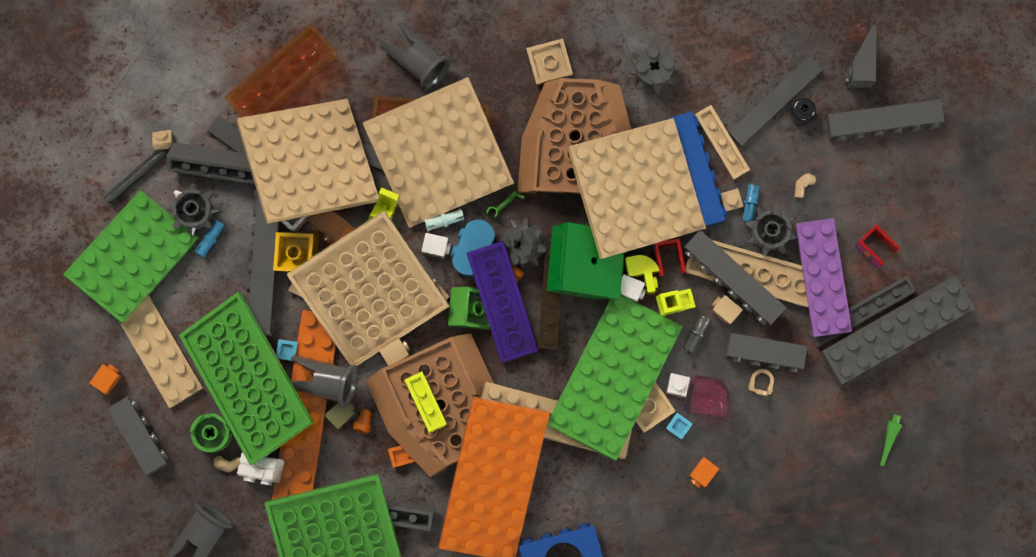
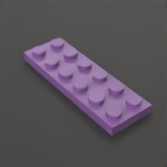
[795,218,852,338]

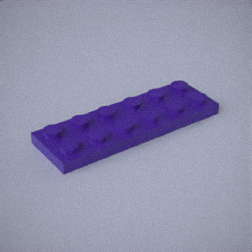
[466,241,538,363]

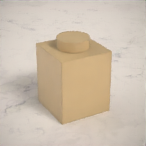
[711,295,743,326]
[380,339,411,366]

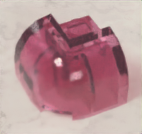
[689,375,730,419]

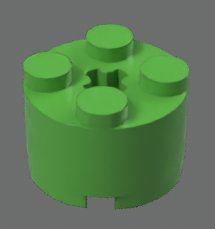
[190,413,232,453]

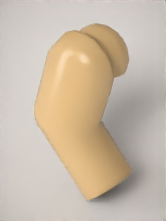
[794,173,816,199]
[213,456,240,473]

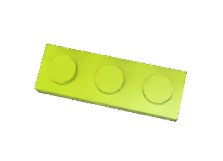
[405,372,447,433]

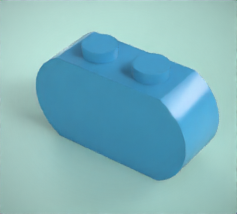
[450,220,495,278]

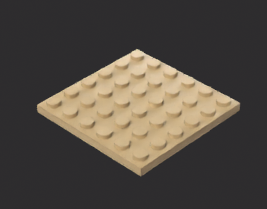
[363,77,514,228]
[237,99,379,224]
[567,118,706,259]
[287,211,449,366]

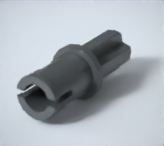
[684,316,711,354]

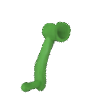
[487,190,525,219]

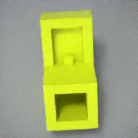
[368,188,399,221]
[624,255,659,295]
[656,289,696,316]

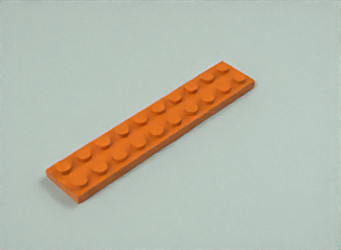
[272,310,336,500]

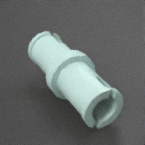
[424,209,464,231]

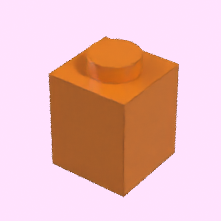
[89,364,122,395]
[689,457,719,488]

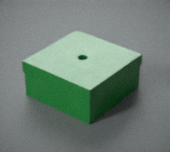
[547,222,624,300]

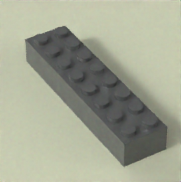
[819,275,975,386]

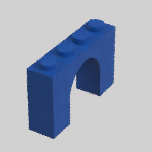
[519,523,603,557]

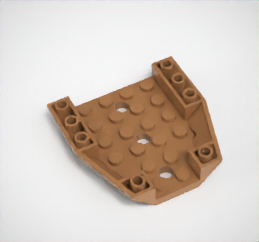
[517,78,631,195]
[366,333,494,478]

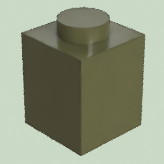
[325,402,356,431]

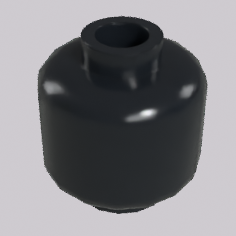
[790,98,816,124]

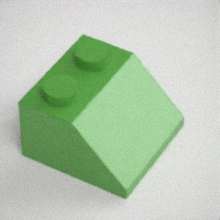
[448,287,490,330]

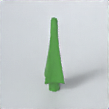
[880,414,902,466]

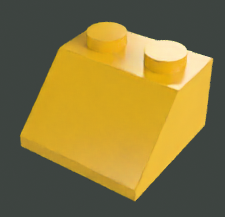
[273,232,319,272]

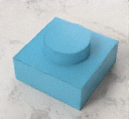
[276,339,298,361]
[666,413,693,440]

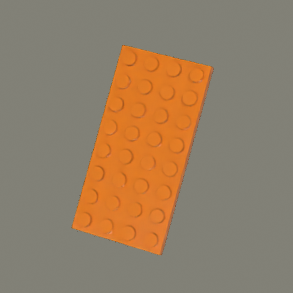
[438,397,550,557]

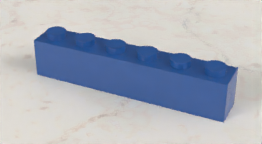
[669,111,727,228]

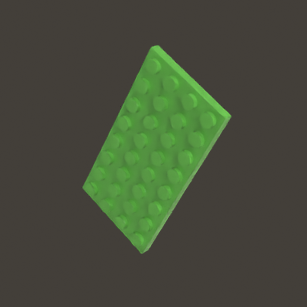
[179,292,314,465]
[547,295,683,462]

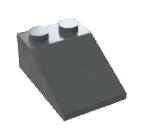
[844,25,877,89]

